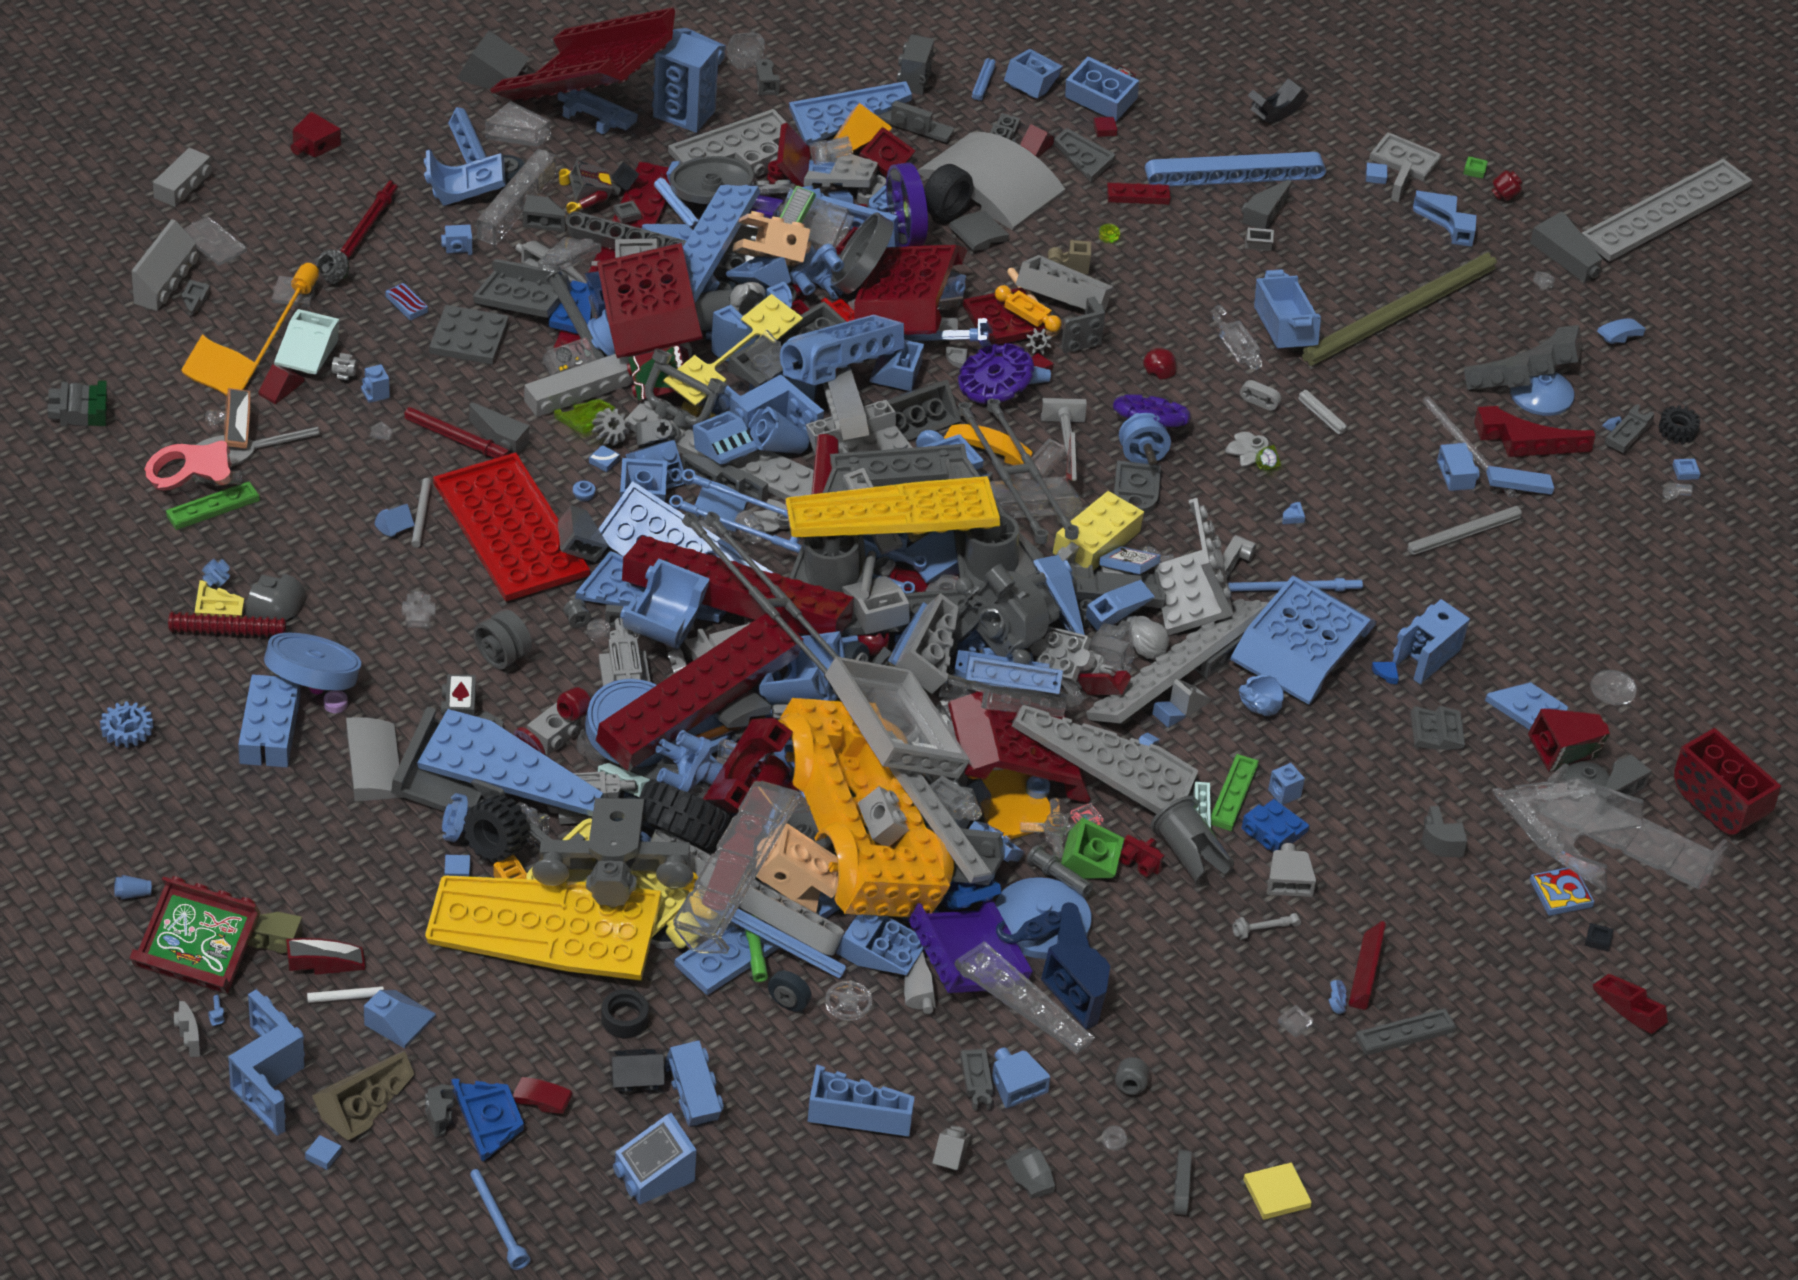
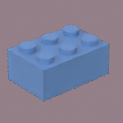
[1065,57,1139,121]

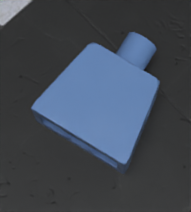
[992,1047,1050,1109]

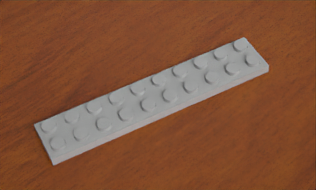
[1581,159,1752,261]
[624,399,814,500]
[1086,599,1269,723]

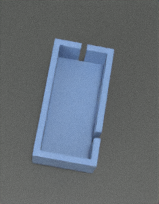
[238,675,300,767]

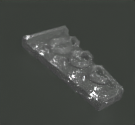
[538,237,601,272]

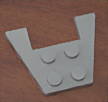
[804,145,878,187]

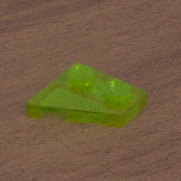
[554,399,615,434]

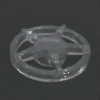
[825,980,872,1021]

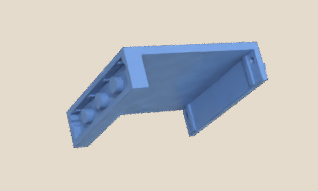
[954,650,1063,694]

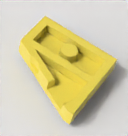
[194,580,244,618]

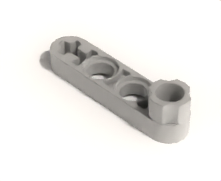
[1222,535,1257,579]

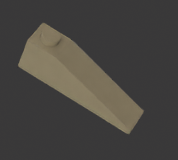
[312,1051,414,1140]

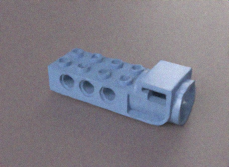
[780,315,904,385]

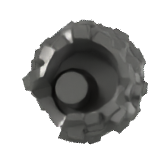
[316,249,349,284]

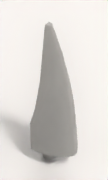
[515,241,587,283]
[904,951,936,1014]

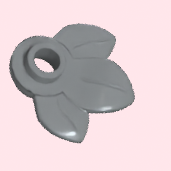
[1225,432,1269,467]
[751,499,790,532]

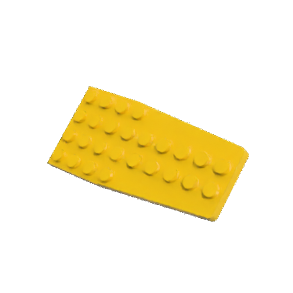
[785,476,1000,537]
[425,876,662,980]

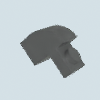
[1421,806,1467,857]

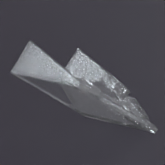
[1492,778,1644,892]

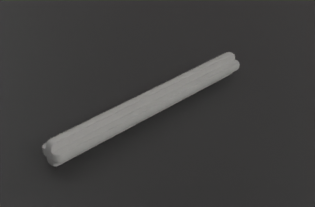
[1407,506,1522,555]

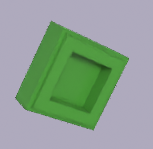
[1463,157,1488,179]

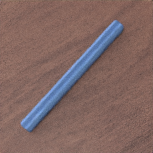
[711,904,846,978]

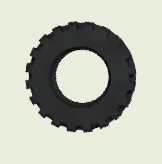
[638,780,730,854]

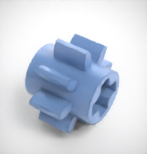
[202,559,231,587]

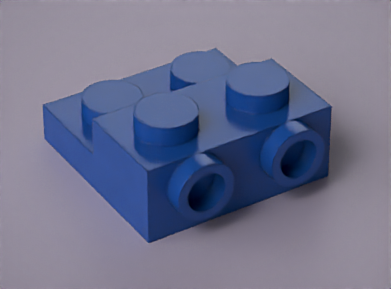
[1241,799,1309,852]
[940,880,1001,910]

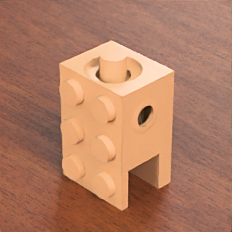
[732,211,811,267]
[755,822,838,913]

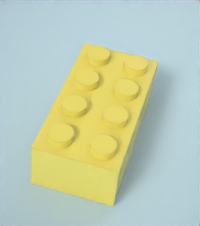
[1053,491,1144,571]

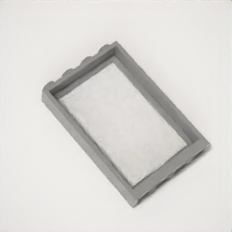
[825,656,970,779]

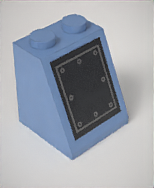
[613,1113,696,1205]

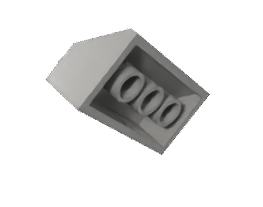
[132,219,199,311]

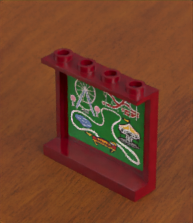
[129,876,261,995]

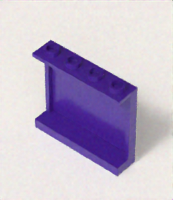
[909,900,1033,993]

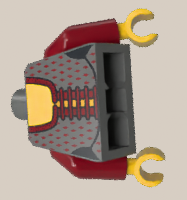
[559,160,621,214]

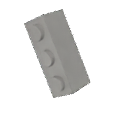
[153,148,212,207]

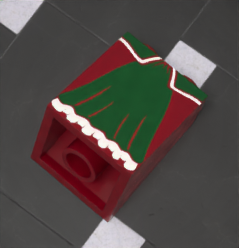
[627,345,690,402]
[1528,708,1610,772]

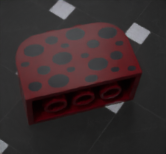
[1674,728,1782,835]

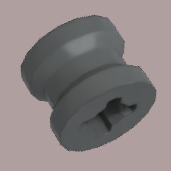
[563,599,591,628]

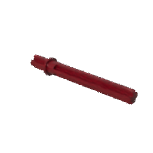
[340,181,398,259]
[404,407,509,458]

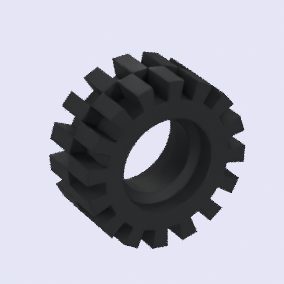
[1658,405,1700,444]

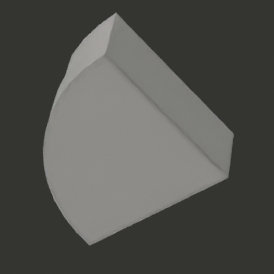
[946,346,968,368]

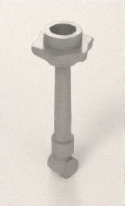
[1232,913,1301,940]

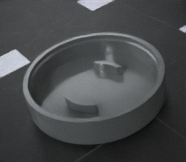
[831,212,894,294]

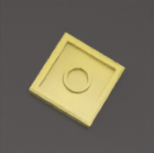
[1243,1162,1312,1220]

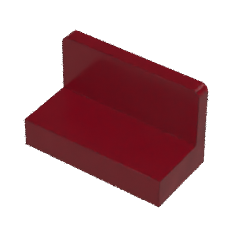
[1076,671,1132,695]

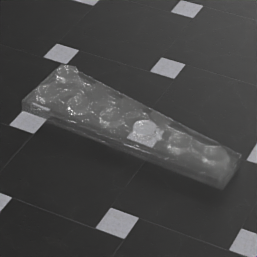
[954,941,1094,1054]

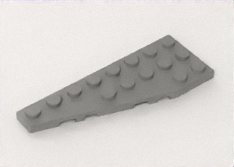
[1012,705,1198,814]

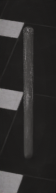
[1423,396,1516,498]

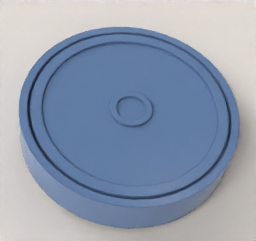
[264,633,361,690]
[585,679,677,767]

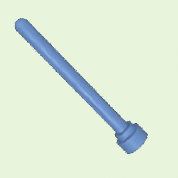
[470,1169,530,1270]

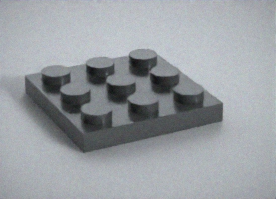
[429,305,509,365]

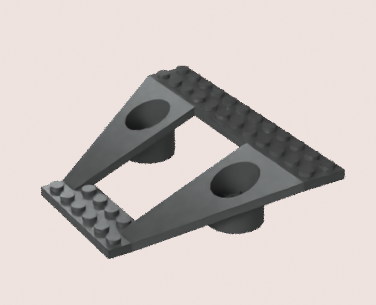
[789,444,1060,637]

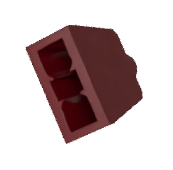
[290,112,341,157]

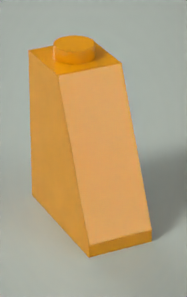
[829,103,892,154]

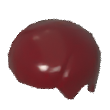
[1143,348,1177,379]
[857,633,890,657]

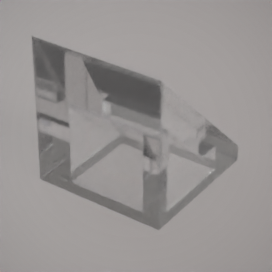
[369,421,393,440]

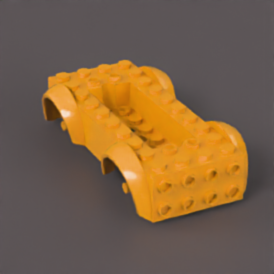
[778,698,954,917]

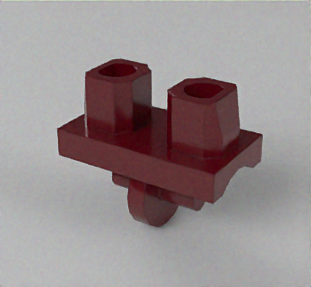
[1119,834,1164,877]

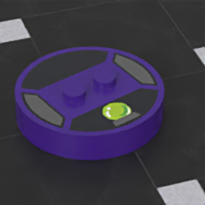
[886,162,928,247]

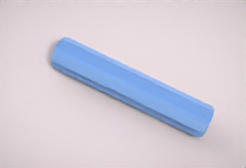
[654,178,698,228]

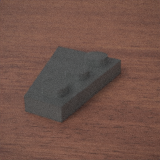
[1054,128,1116,182]

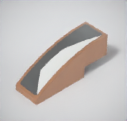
[224,388,250,449]

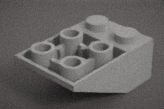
[842,576,909,635]

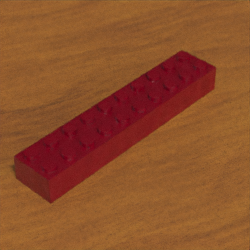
[622,536,854,635]
[595,613,804,771]

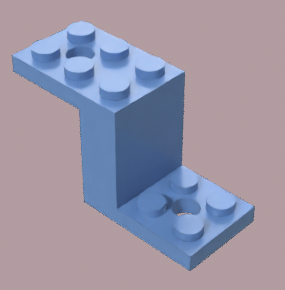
[703,375,824,443]
[228,989,305,1136]

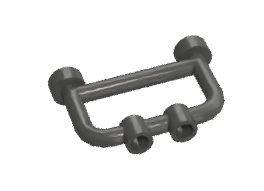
[644,349,727,427]

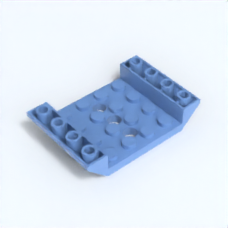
[1230,575,1377,705]

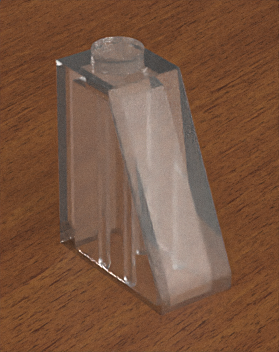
[485,101,551,147]

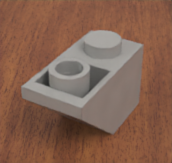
[932,1125,971,1170]

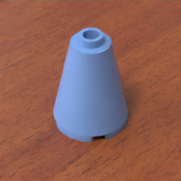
[748,407,809,454]

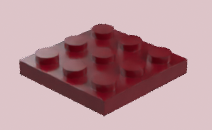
[963,287,1047,345]

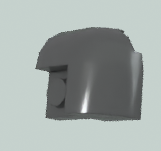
[246,573,306,620]

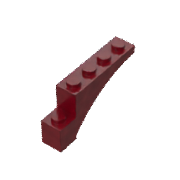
[1474,406,1595,457]

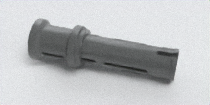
[1027,845,1093,897]

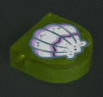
[1255,445,1281,470]

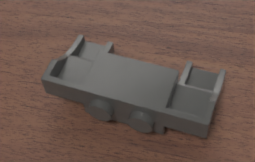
[1070,563,1165,611]

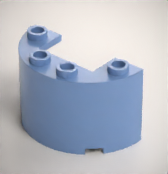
[711,281,792,362]
[620,559,710,649]
[759,631,845,706]

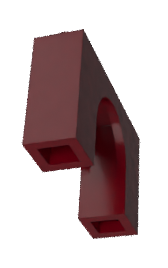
[703,718,793,813]

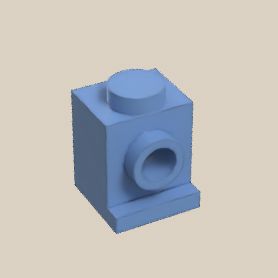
[441,225,472,255]
[361,364,390,403]

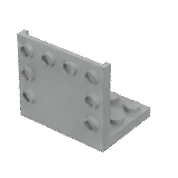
[1154,498,1233,636]

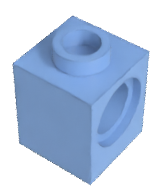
[1268,763,1305,805]

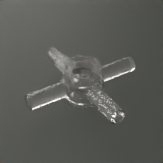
[1020,798,1076,858]

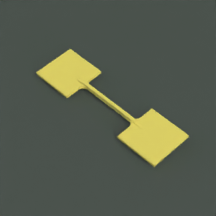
[664,294,803,406]

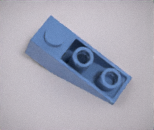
[1086,580,1155,634]

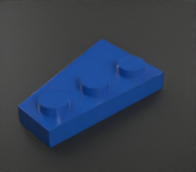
[549,280,592,334]

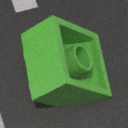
[1061,817,1124,879]

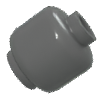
[1115,1057,1149,1095]

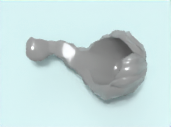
[730,282,766,316]
[1117,616,1169,660]

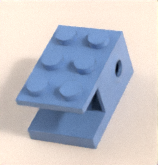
[1392,599,1470,685]

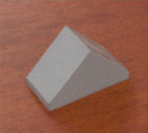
[1170,679,1212,718]

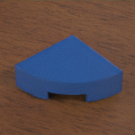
[1371,662,1399,684]

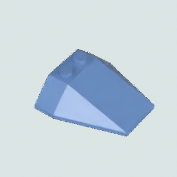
[1033,555,1085,635]

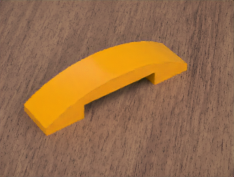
[944,424,1033,465]

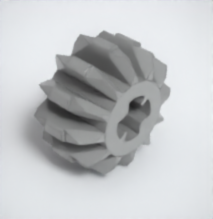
[592,408,630,446]

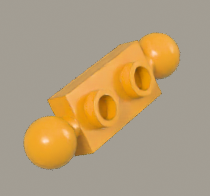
[995,285,1062,332]

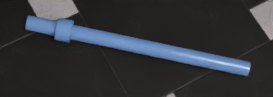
[1227,578,1363,592]

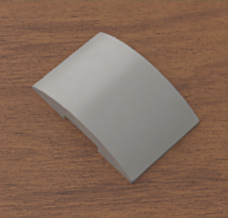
[918,132,1065,230]

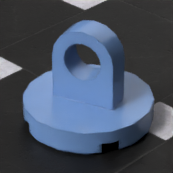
[442,793,471,842]

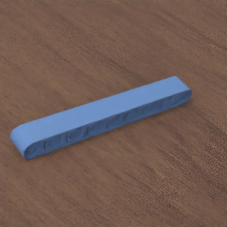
[1144,152,1326,186]

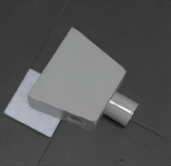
[1267,843,1316,897]

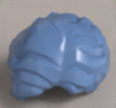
[1239,674,1284,716]

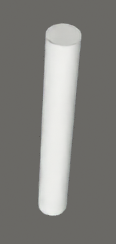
[307,986,384,1003]

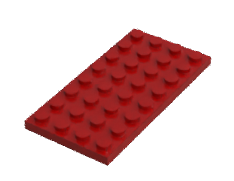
[433,453,590,602]

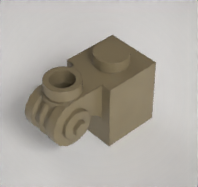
[1047,240,1091,275]

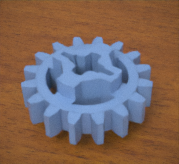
[100,702,153,748]

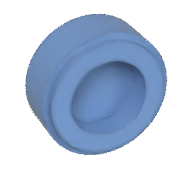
[1026,776,1050,799]

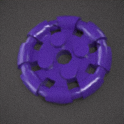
[958,343,1034,404]
[1113,394,1191,427]

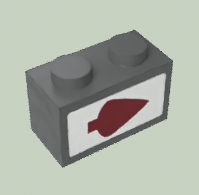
[441,674,476,716]

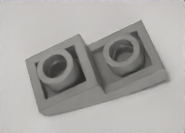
[174,1001,200,1057]

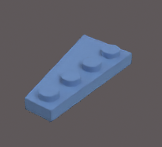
[819,196,899,247]

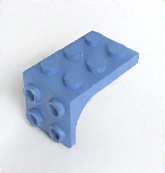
[424,150,506,206]

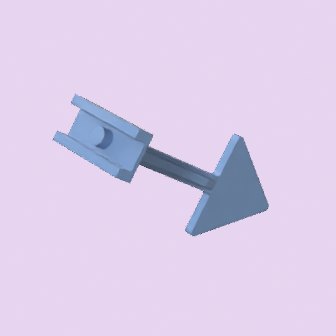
[904,318,993,348]

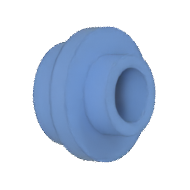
[573,481,595,501]

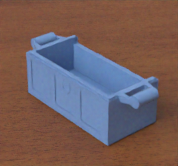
[1254,269,1321,348]

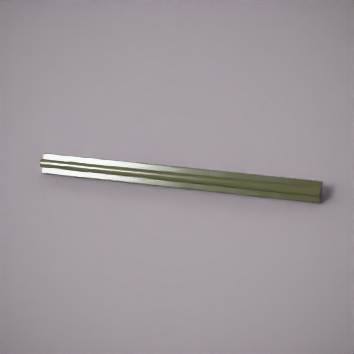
[1302,252,1497,366]

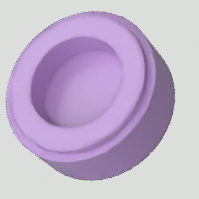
[324,690,348,713]

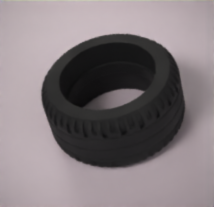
[924,164,973,221]

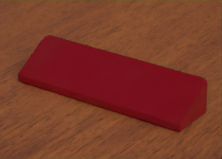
[1348,921,1386,1010]

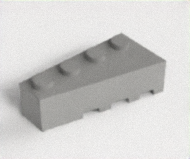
[1015,255,1113,311]
[895,593,959,694]

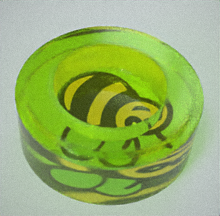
[1098,224,1120,243]

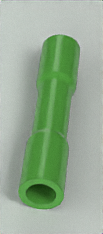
[745,915,768,982]

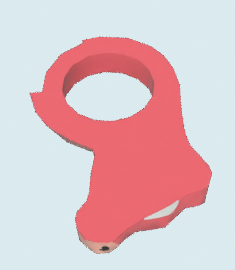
[144,440,232,491]

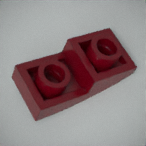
[512,1077,573,1114]

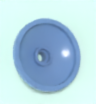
[1510,372,1574,416]

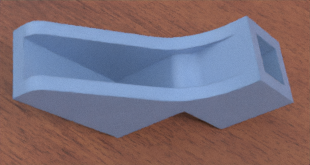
[1413,190,1477,247]

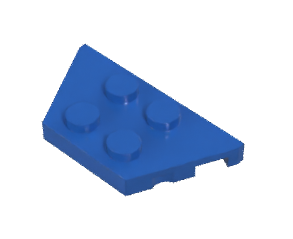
[451,1078,524,1161]

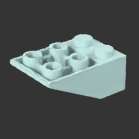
[274,309,339,374]

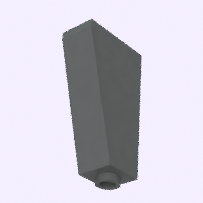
[1530,211,1602,283]

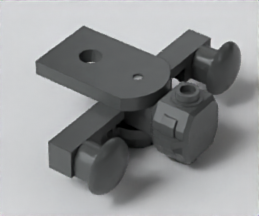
[532,798,693,907]

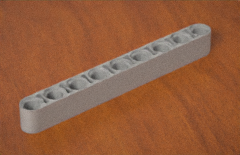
[650,829,844,955]

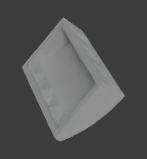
[346,717,403,801]

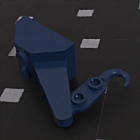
[996,902,1110,1029]

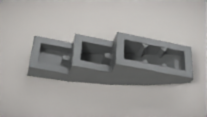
[682,453,768,502]

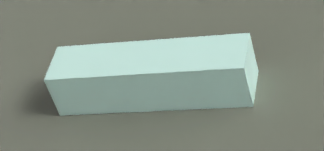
[598,763,650,797]
[1193,782,1211,829]

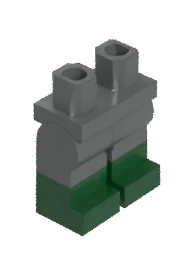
[47,380,107,426]

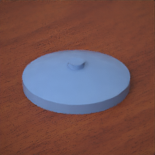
[995,878,1091,959]

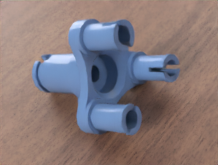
[790,240,844,299]
[656,730,723,792]

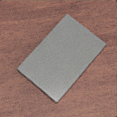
[1369,132,1442,182]

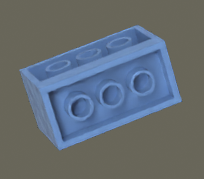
[652,30,719,133]

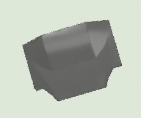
[1005,1147,1055,1199]

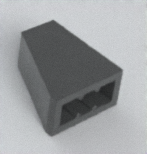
[558,505,608,562]

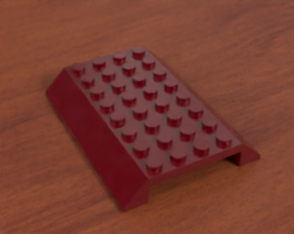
[490,7,675,101]

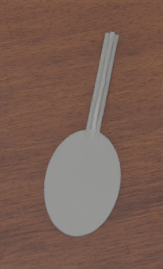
[196,427,320,467]

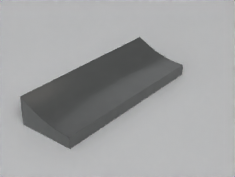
[727,302,846,388]

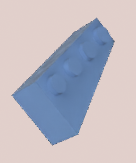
[808,1065,915,1136]

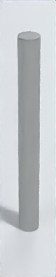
[411,478,431,548]
[860,551,876,599]

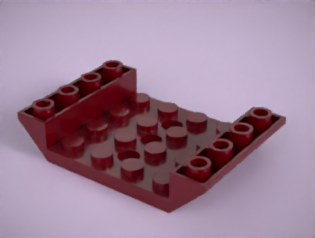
[597,242,703,358]
[854,245,967,335]
[948,690,1091,803]

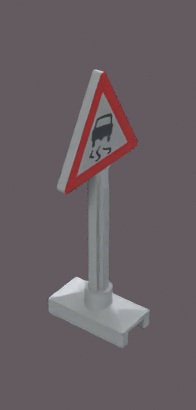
[1041,398,1087,481]

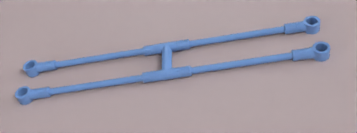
[669,469,927,593]

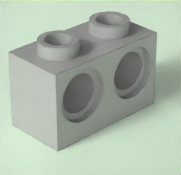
[735,136,779,179]

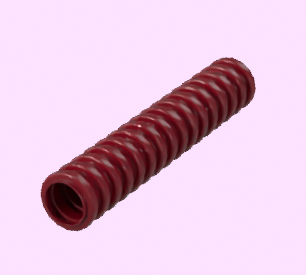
[168,611,286,637]

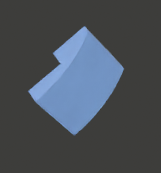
[695,481,747,532]

